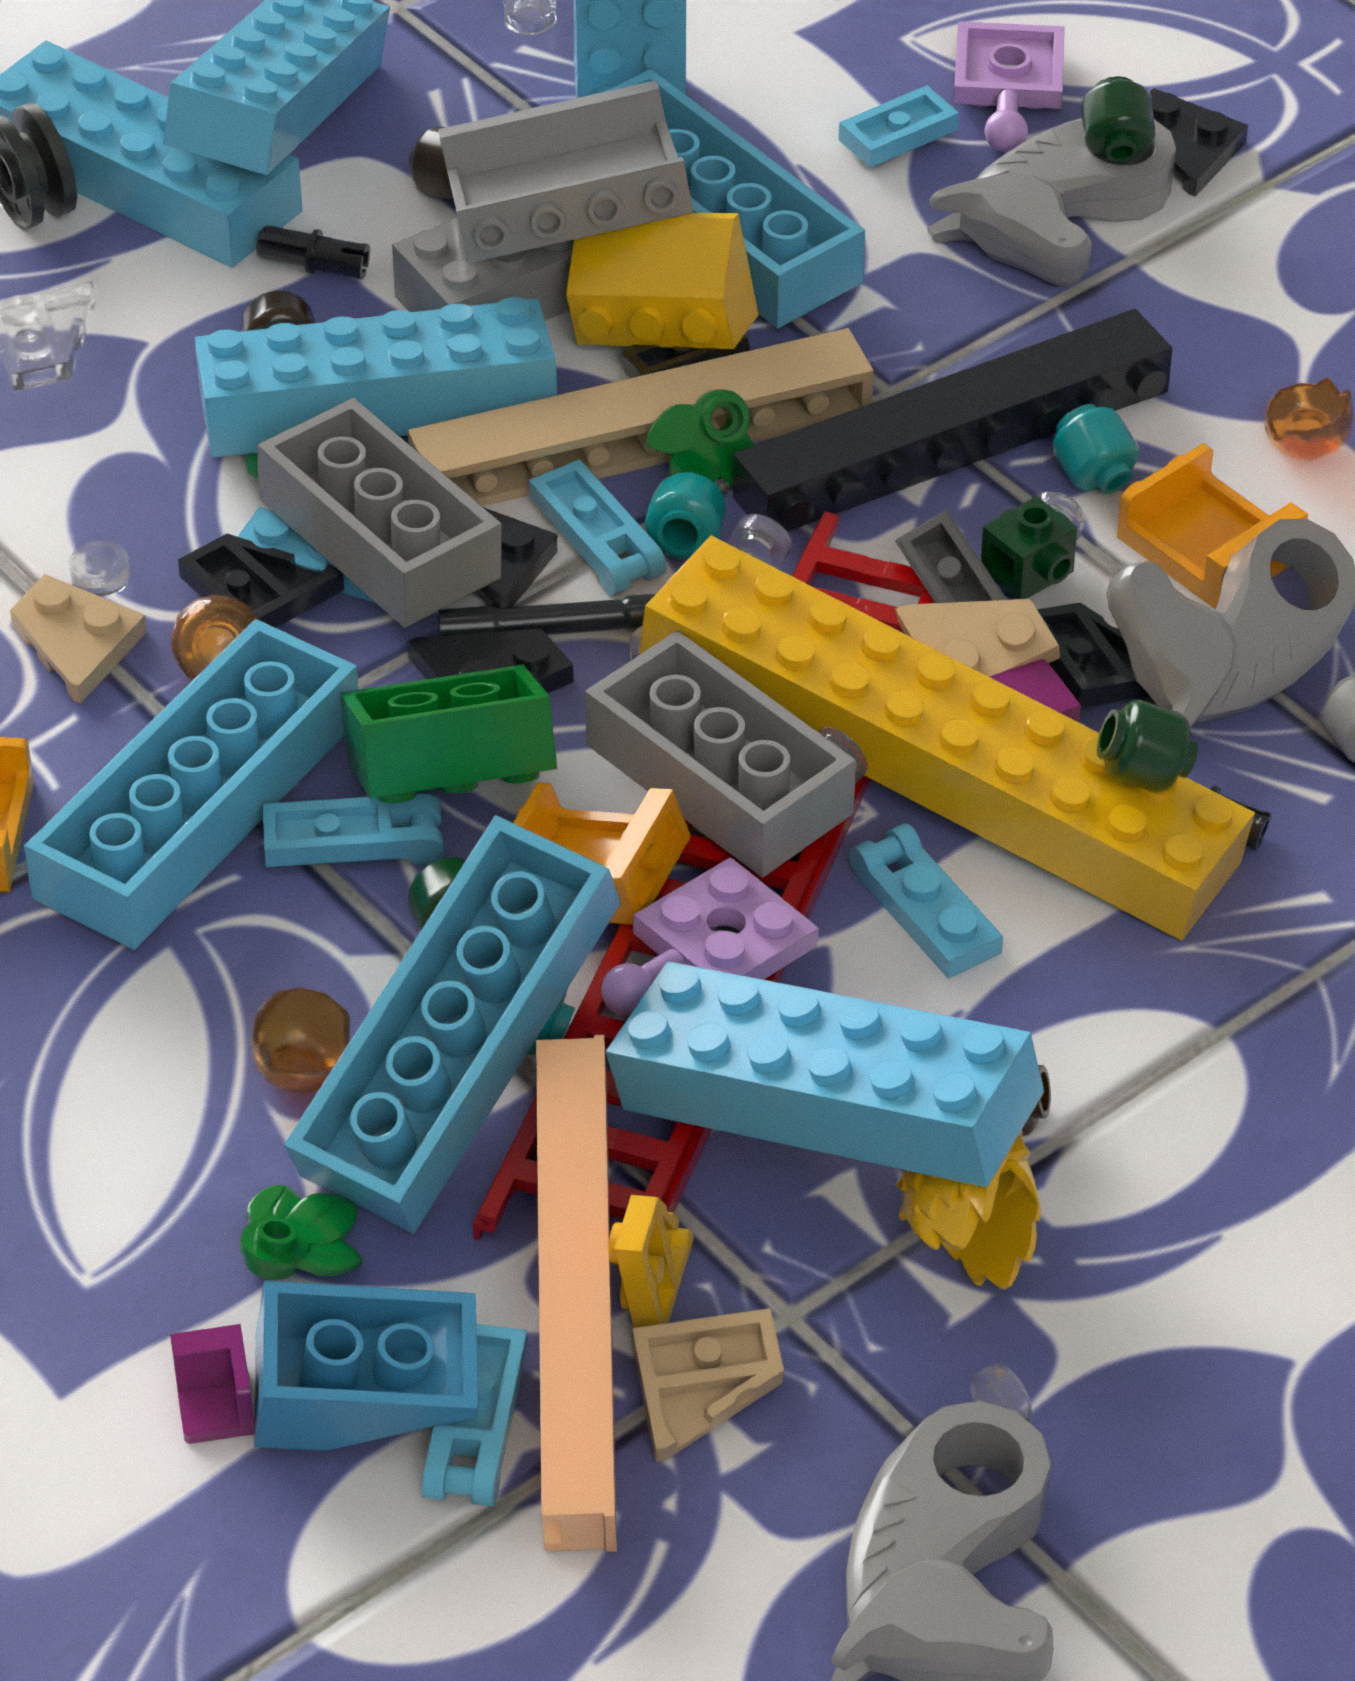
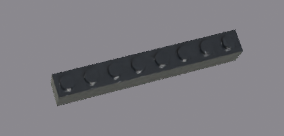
[732,308,1173,539]

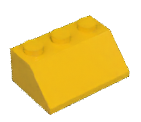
[566,213,759,349]

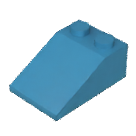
[254,1281,479,1451]

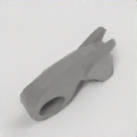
[927,118,1176,286]
[1106,519,1355,728]
[831,1401,1054,1681]

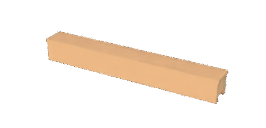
[536,1035,617,1552]

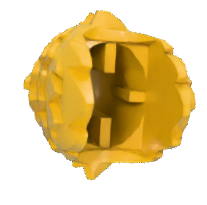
[896,1130,1041,1290]

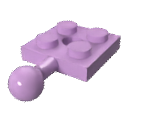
[953,21,1065,153]
[601,857,819,1017]

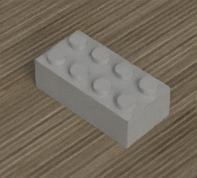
[392,218,574,320]
[257,398,502,628]
[585,630,856,878]

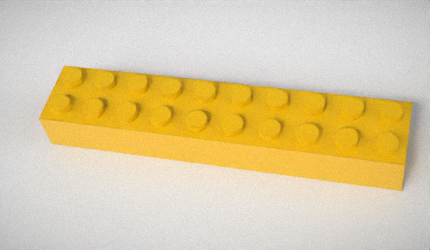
[639,535,1255,941]

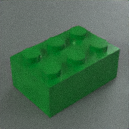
[340,665,557,803]

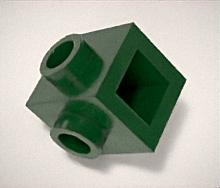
[981,496,1078,599]

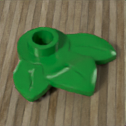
[646,389,754,487]
[240,1185,362,1280]

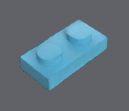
[838,85,959,168]

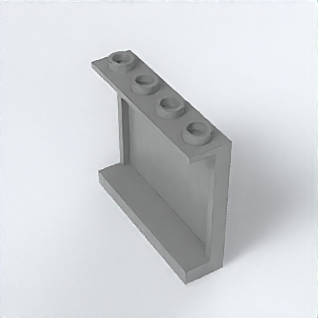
[438,80,694,263]

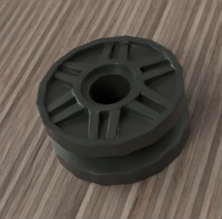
[0,102,77,230]

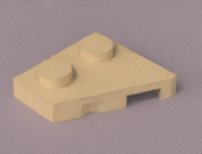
[10,574,147,704]
[895,599,1060,677]
[632,1308,784,1462]

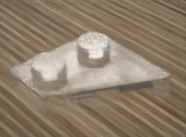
[0,281,96,392]

